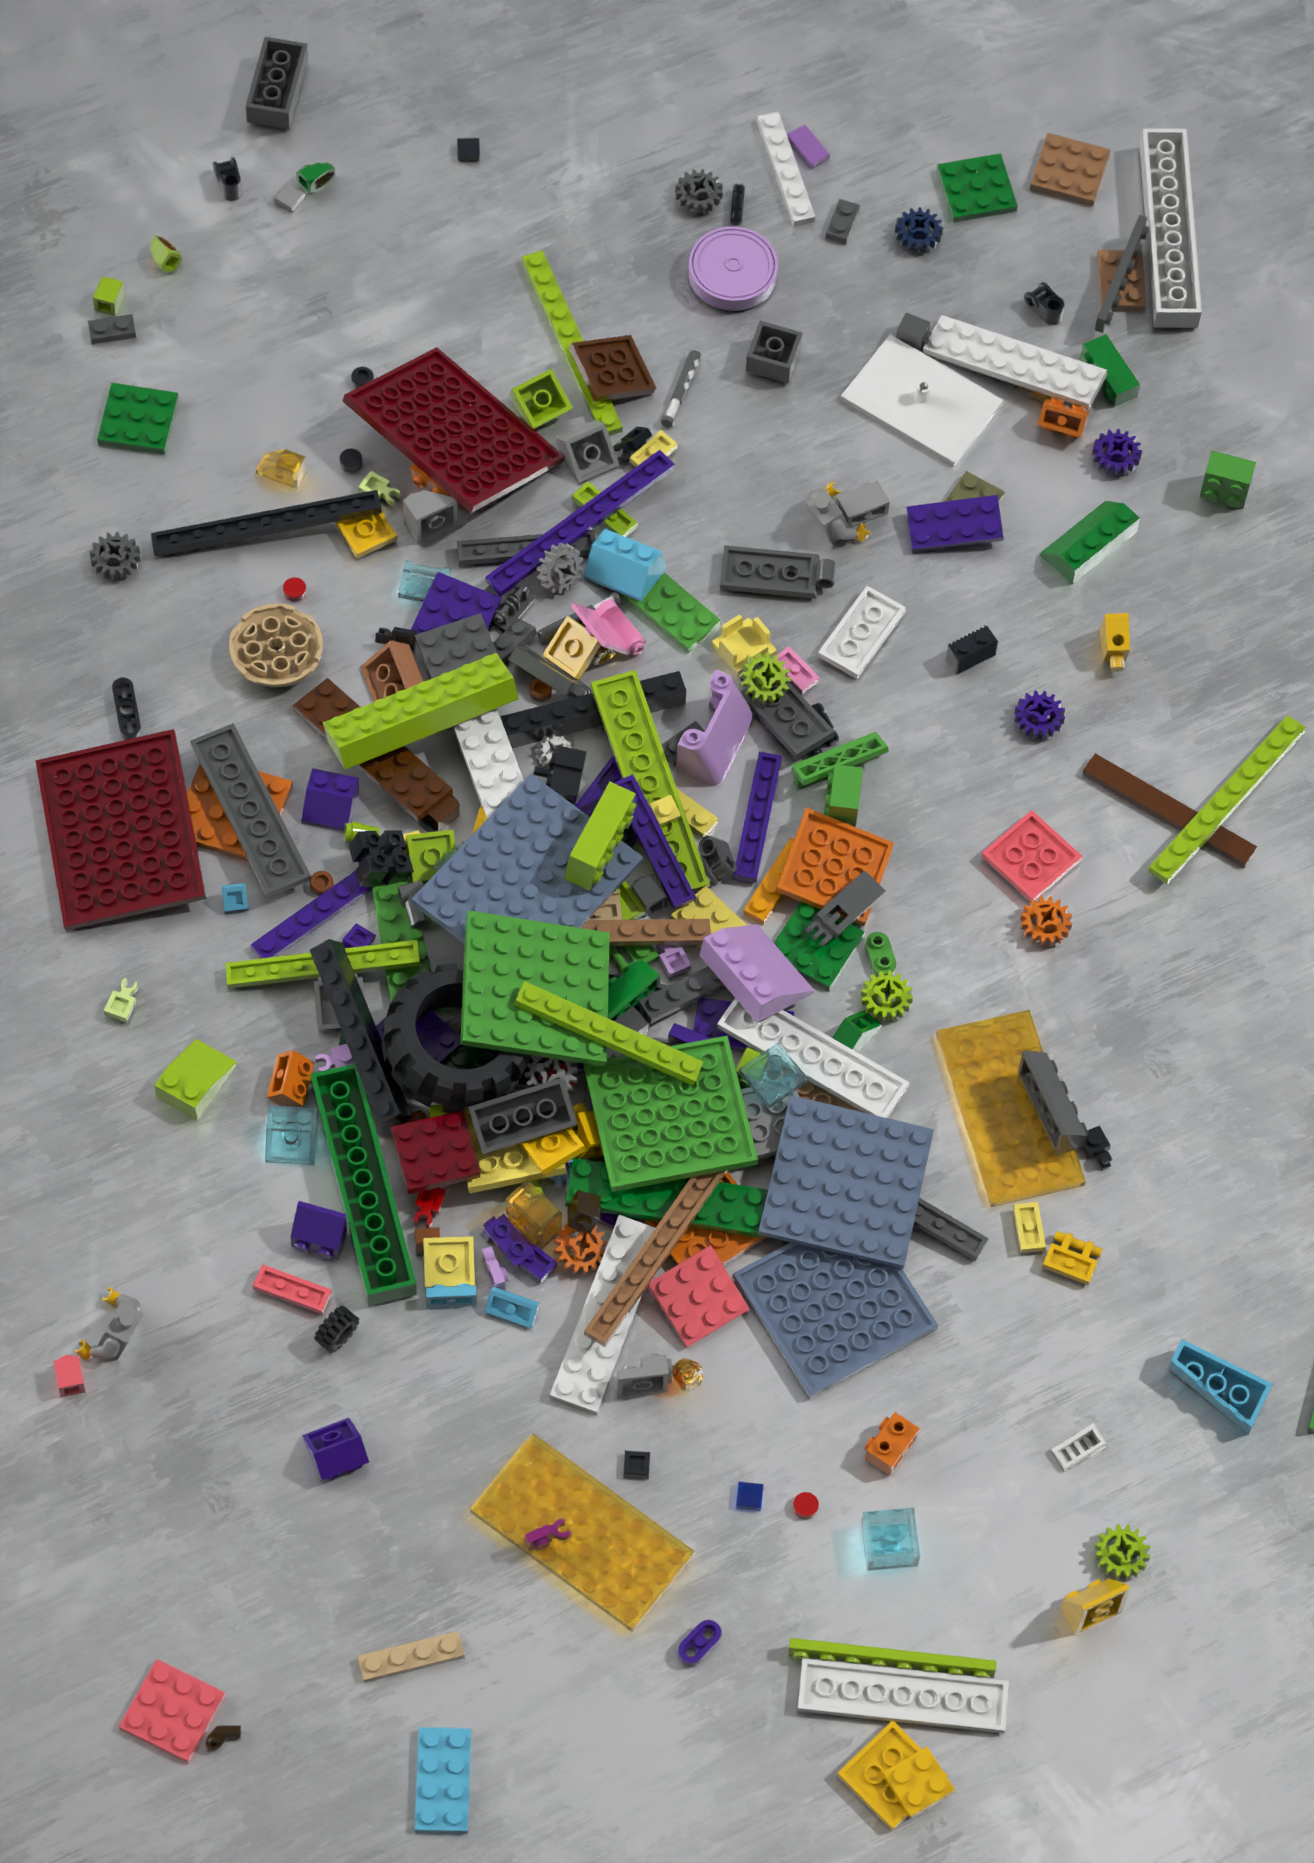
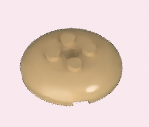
[229,603,323,687]

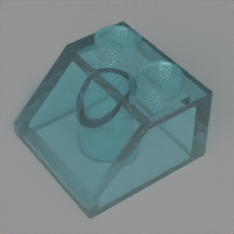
[265,1105,319,1165]

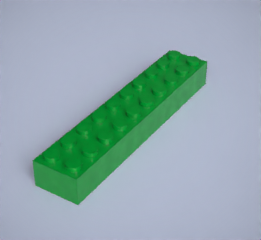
[310,1064,417,1306]

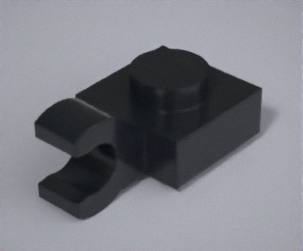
[613,426,653,461]
[375,627,417,654]
[1082,1125,1112,1170]

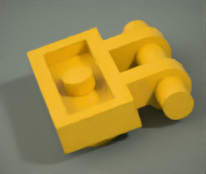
[1042,1231,1103,1286]

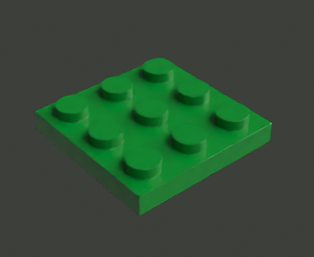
[937,153,1018,223]
[97,383,179,454]
[774,902,865,991]

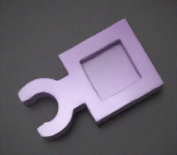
[656,945,692,979]
[315,1044,355,1072]
[482,1246,508,1290]

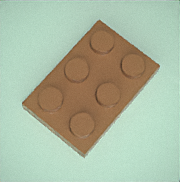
[1097,250,1147,311]

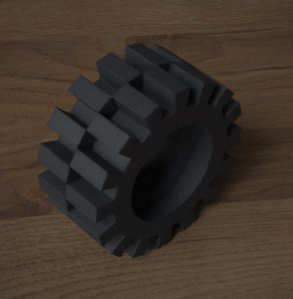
[314,1305,360,1353]

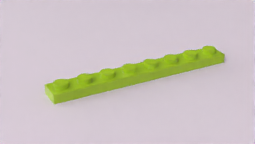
[225,940,421,989]
[514,981,703,1085]
[788,1638,997,1678]

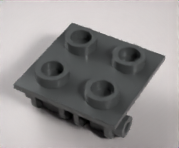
[485,585,535,631]

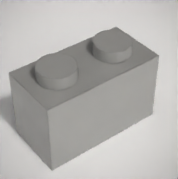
[836,480,890,528]

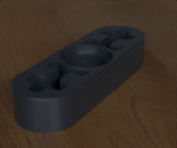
[112,677,142,740]

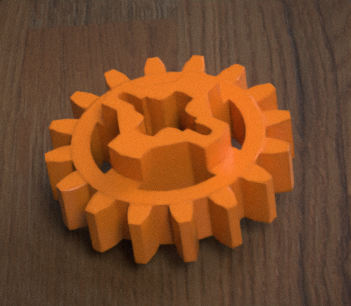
[1020,896,1072,947]
[553,1224,608,1275]

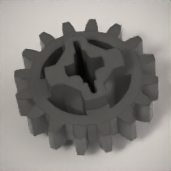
[675,169,723,214]
[90,532,141,580]

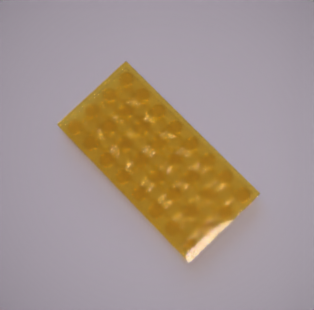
[936,1010,1086,1207]
[470,1433,695,1632]

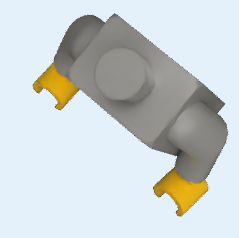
[806,482,871,544]
[74,1287,143,1360]

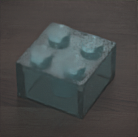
[861,1508,920,1571]

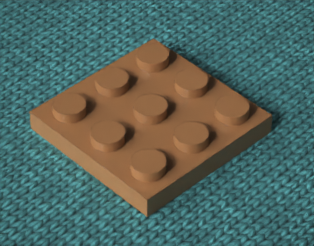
[1030,133,1111,206]

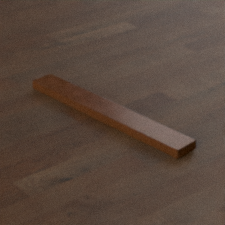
[1082,753,1258,868]

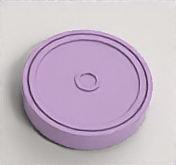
[688,226,778,311]

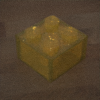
[506,1180,562,1249]

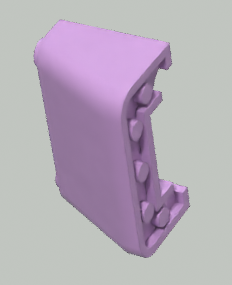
[676,670,753,786]

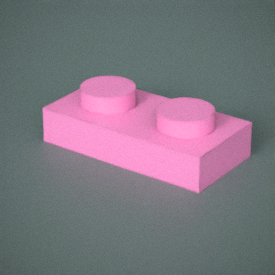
[777,646,820,695]

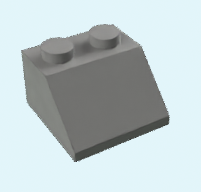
[555,420,619,483]
[403,490,458,544]

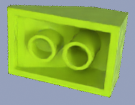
[154,1039,237,1120]

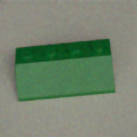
[1040,501,1140,584]
[608,959,660,1021]

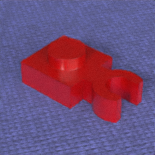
[414,1187,446,1228]

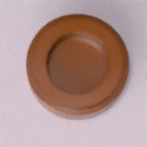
[529,678,553,702]
[310,871,334,896]

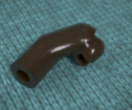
[205,1725,241,1751]

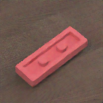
[253,1264,332,1315]

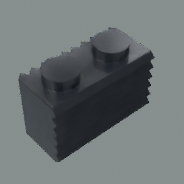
[946,625,998,674]

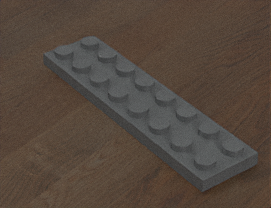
[190,723,311,898]

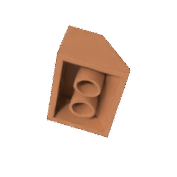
[360,641,424,702]

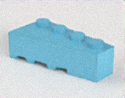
[1169,1339,1273,1435]

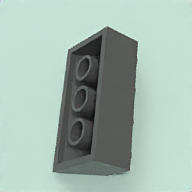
[1018,1050,1088,1156]
[468,1077,578,1155]

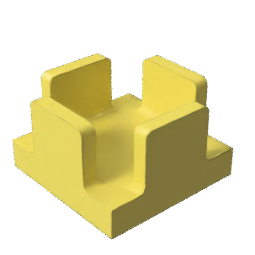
[711,614,777,677]

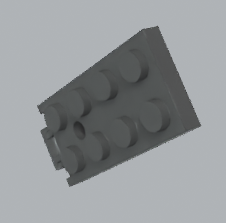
[720,545,836,599]
[738,664,835,759]

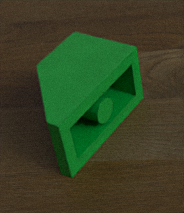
[832,1010,883,1052]

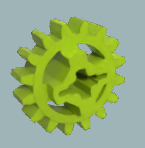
[739,652,791,704]
[861,970,913,1022]
[1094,1524,1150,1580]

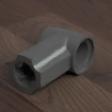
[398,880,431,930]

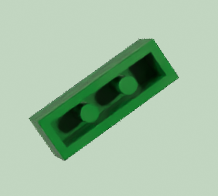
[1080,334,1140,407]

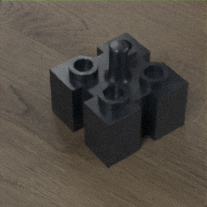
[533,746,587,806]
[348,830,414,887]

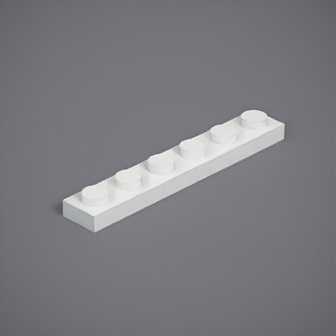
[757,112,815,226]

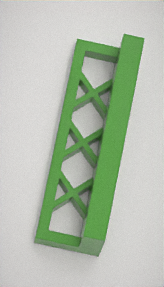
[791,732,889,788]

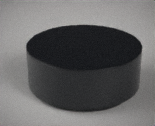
[351,367,374,388]
[339,448,362,472]

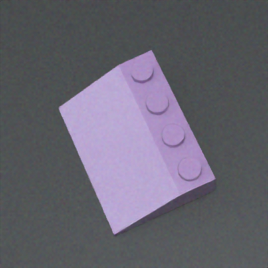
[699,924,815,1023]

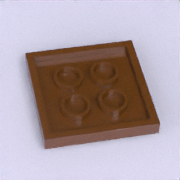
[569,335,656,402]

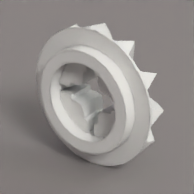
[535,734,572,769]

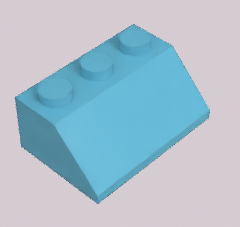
[584,529,666,601]

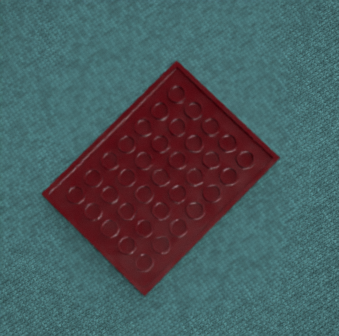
[342,347,565,513]
[35,729,207,931]

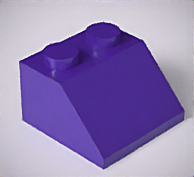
[301,768,359,831]
[290,1201,348,1260]
[302,1418,369,1480]

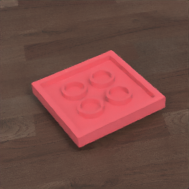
[981,810,1083,901]
[648,1245,749,1348]
[119,1659,226,1763]

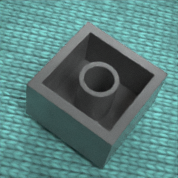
[745,321,803,383]

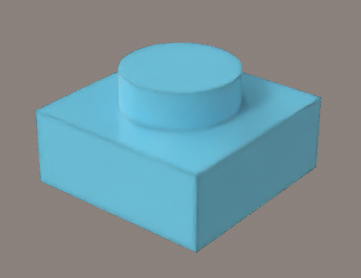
[221,883,248,911]

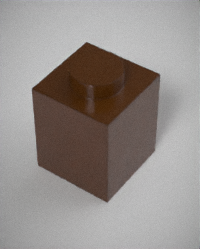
[424,795,460,831]

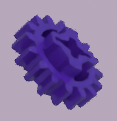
[1092,429,1142,476]
[1014,690,1065,740]

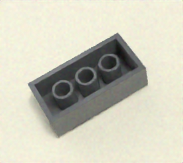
[245,37,308,130]

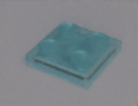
[739,1043,808,1109]

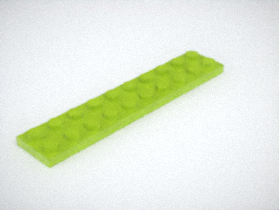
[590,670,710,899]

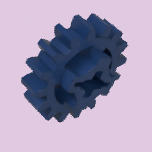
[895,207,943,253]

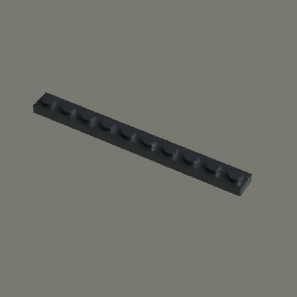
[150,490,382,557]

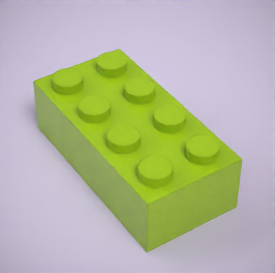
[564,782,637,891]

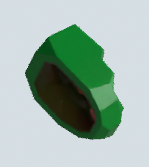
[296,162,335,193]

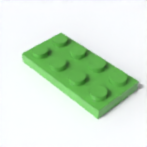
[622,572,721,653]

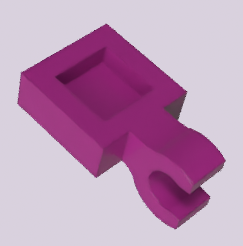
[525,1519,571,1551]

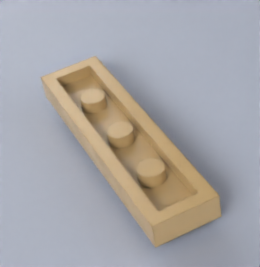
[358,1631,465,1683]

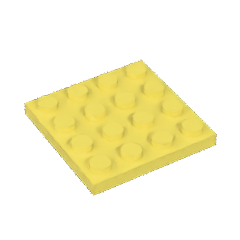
[463,1107,567,1194]

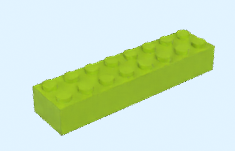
[323,653,519,770]

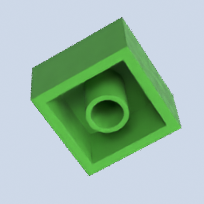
[1199,450,1256,509]
[824,764,863,827]

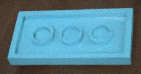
[415,1727,471,1834]

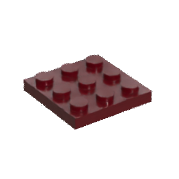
[391,1111,481,1194]

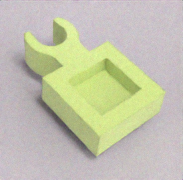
[358,471,401,506]
[104,978,138,1023]

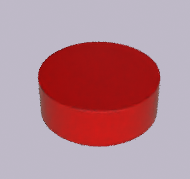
[283,577,306,601]
[793,1492,819,1519]

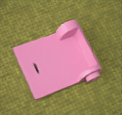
[571,599,646,655]

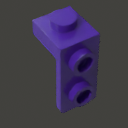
[480,1213,534,1267]

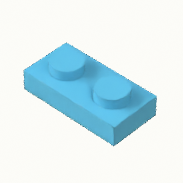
[426,1283,476,1306]
[484,1287,540,1328]

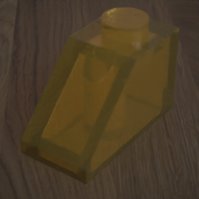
[255,449,307,489]

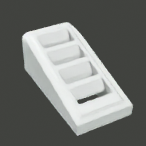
[1051,1423,1109,1471]

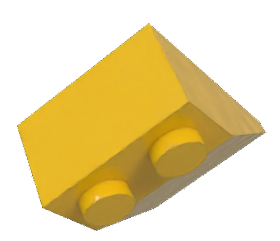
[1061,1579,1130,1635]

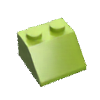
[509,369,573,429]

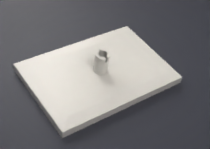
[840,334,1003,467]

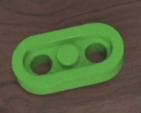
[865,932,897,977]

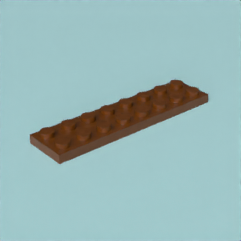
[292,678,453,822]

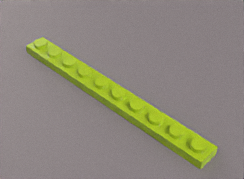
[522,250,623,436]
[1148,715,1306,884]

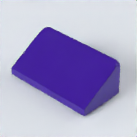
[668,1023,712,1044]

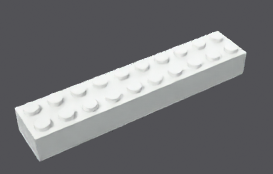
[1140,129,1202,328]

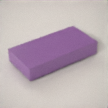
[787,124,830,169]

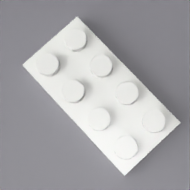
[818,586,906,679]

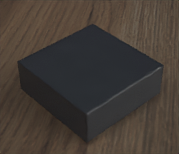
[457,138,480,161]
[623,1451,650,1479]

